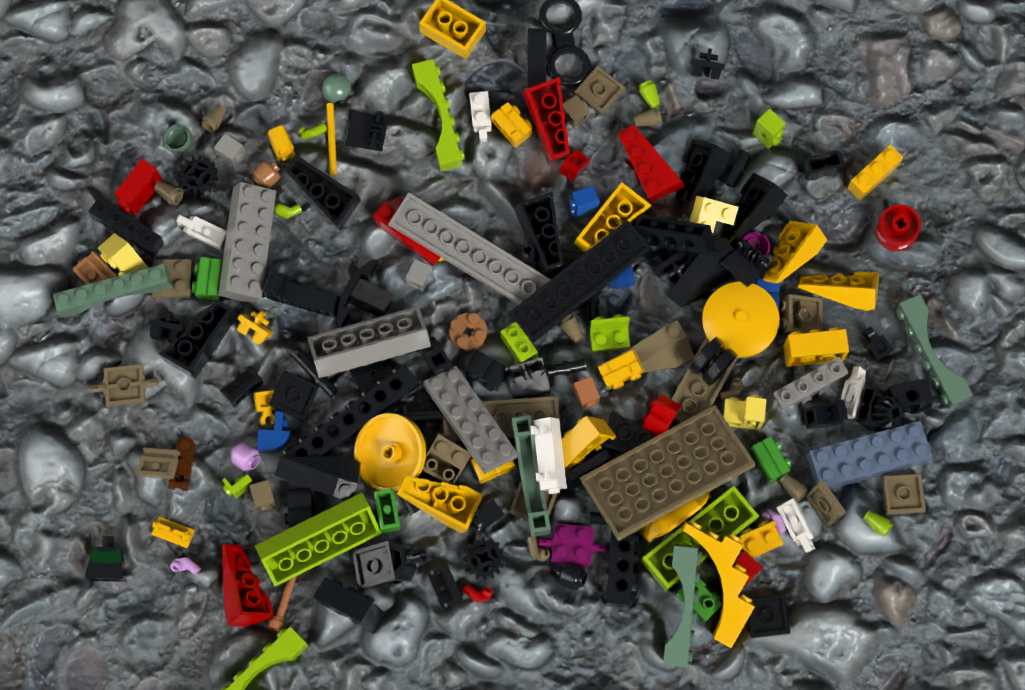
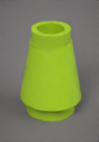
[638,80,661,109]
[863,510,894,537]

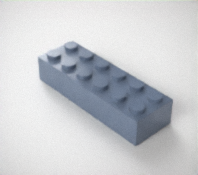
[806,421,933,489]

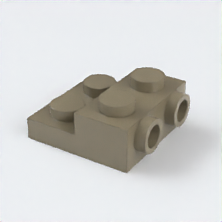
[779,294,823,335]

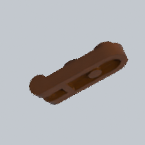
[168,437,196,491]

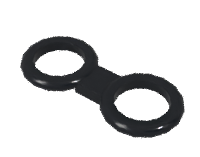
[539,0,591,87]

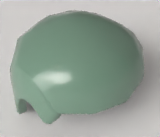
[322,74,351,103]
[164,124,192,152]

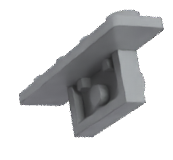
[773,357,848,409]

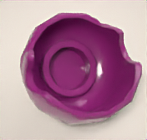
[743,232,770,257]

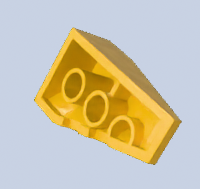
[763,221,827,284]
[798,271,879,311]
[397,476,483,534]

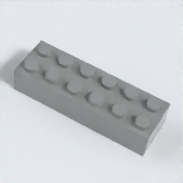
[218,182,276,304]
[307,306,431,378]

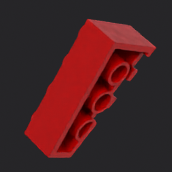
[523,77,570,163]
[617,125,685,203]

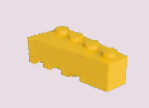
[573,182,651,253]

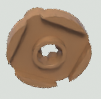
[449,313,487,352]

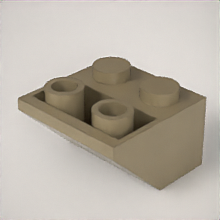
[423,431,471,485]

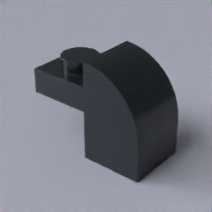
[803,400,848,429]

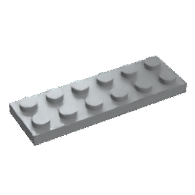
[423,366,518,474]

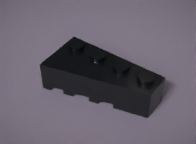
[286,155,361,231]
[515,192,563,277]
[159,300,238,379]

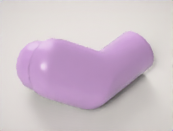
[760,509,787,534]
[170,557,201,575]

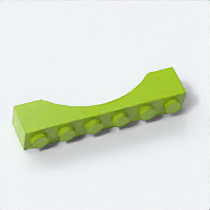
[412,59,465,172]
[221,627,308,690]

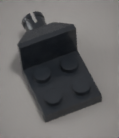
[352,541,428,590]

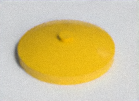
[702,282,780,358]
[354,413,426,492]

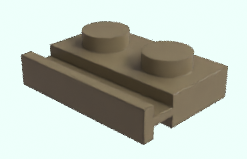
[136,448,181,479]

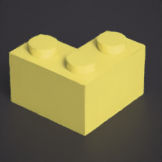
[689,196,738,234]
[98,233,149,276]
[722,395,766,431]

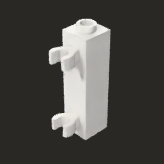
[530,417,567,494]

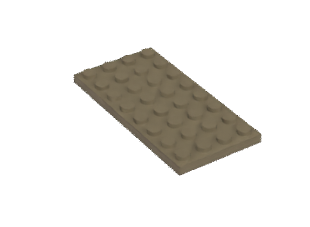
[580,405,755,541]

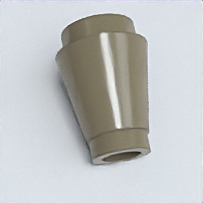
[202,104,227,132]
[634,108,663,127]
[154,181,183,205]
[559,314,584,343]
[779,473,809,502]

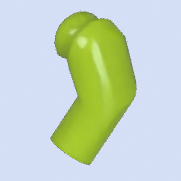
[298,123,327,140]

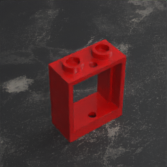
[114,159,163,216]

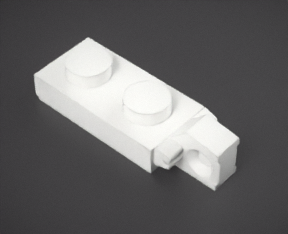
[469,91,491,142]
[176,215,227,250]
[841,366,866,419]
[777,498,816,553]

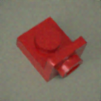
[559,149,591,182]

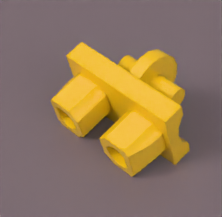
[236,310,274,345]

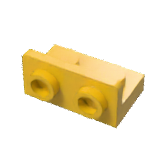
[739,520,783,558]

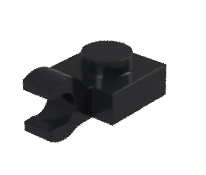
[862,326,894,362]

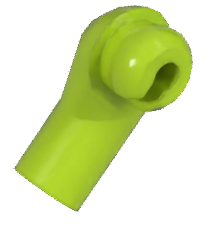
[274,202,302,219]

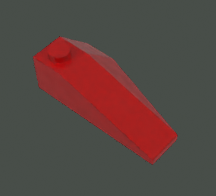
[373,197,441,266]
[222,544,274,627]

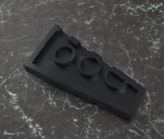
[601,410,656,454]

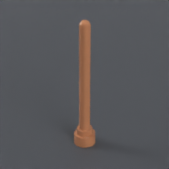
[268,558,297,632]

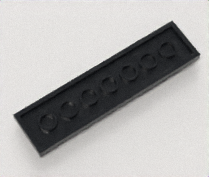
[509,220,652,343]

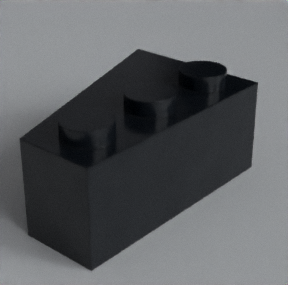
[313,577,385,634]

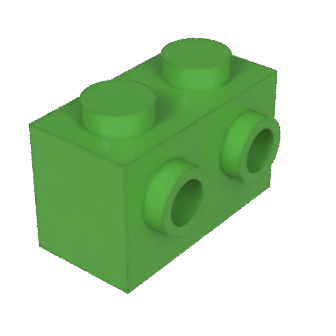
[676,579,722,624]

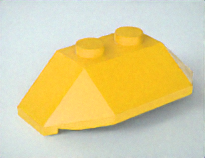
[639,492,711,542]

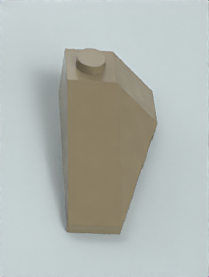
[615,320,695,373]

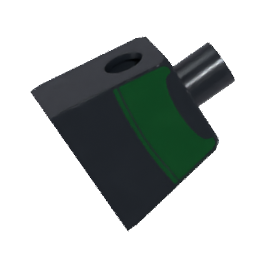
[85,536,126,582]

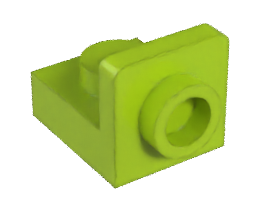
[222,474,254,498]

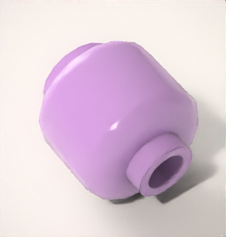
[231,442,260,471]

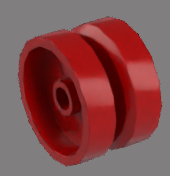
[875,204,921,252]

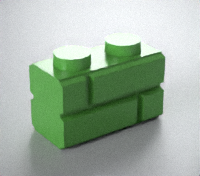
[192,257,223,301]
[749,437,791,484]
[374,488,401,534]

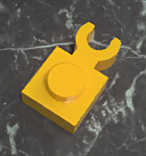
[253,390,276,425]

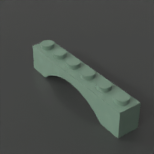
[53,264,173,318]
[896,294,973,409]
[511,415,551,537]
[663,543,702,668]

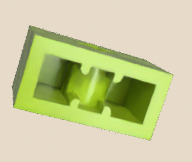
[752,109,786,149]
[500,322,538,364]

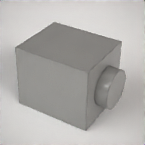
[214,134,245,166]
[405,259,432,291]

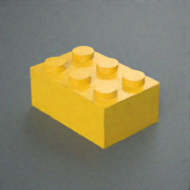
[419,0,486,60]
[783,327,849,367]

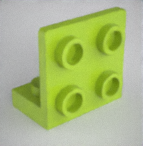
[589,315,630,353]

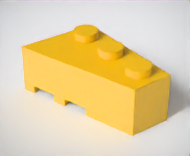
[562,416,616,473]

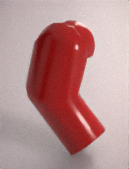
[462,584,493,602]

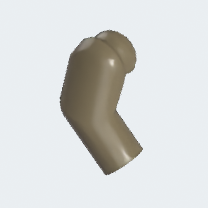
[719,378,743,402]
[526,536,550,561]

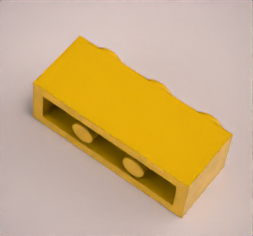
[847,145,904,201]

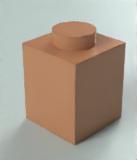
[573,377,600,409]

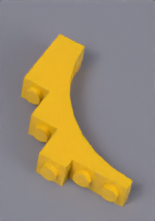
[682,521,755,648]

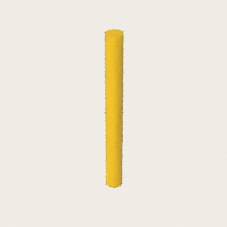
[326,103,337,175]

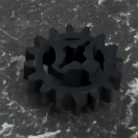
[177,155,219,197]
[463,537,506,581]

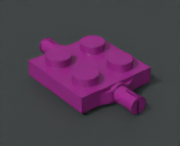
[539,523,606,567]

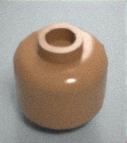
[253,161,281,188]

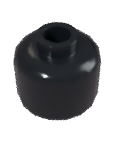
[557,562,587,590]

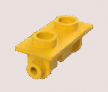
[151,516,195,549]

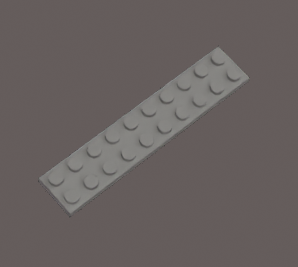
[388,192,551,305]

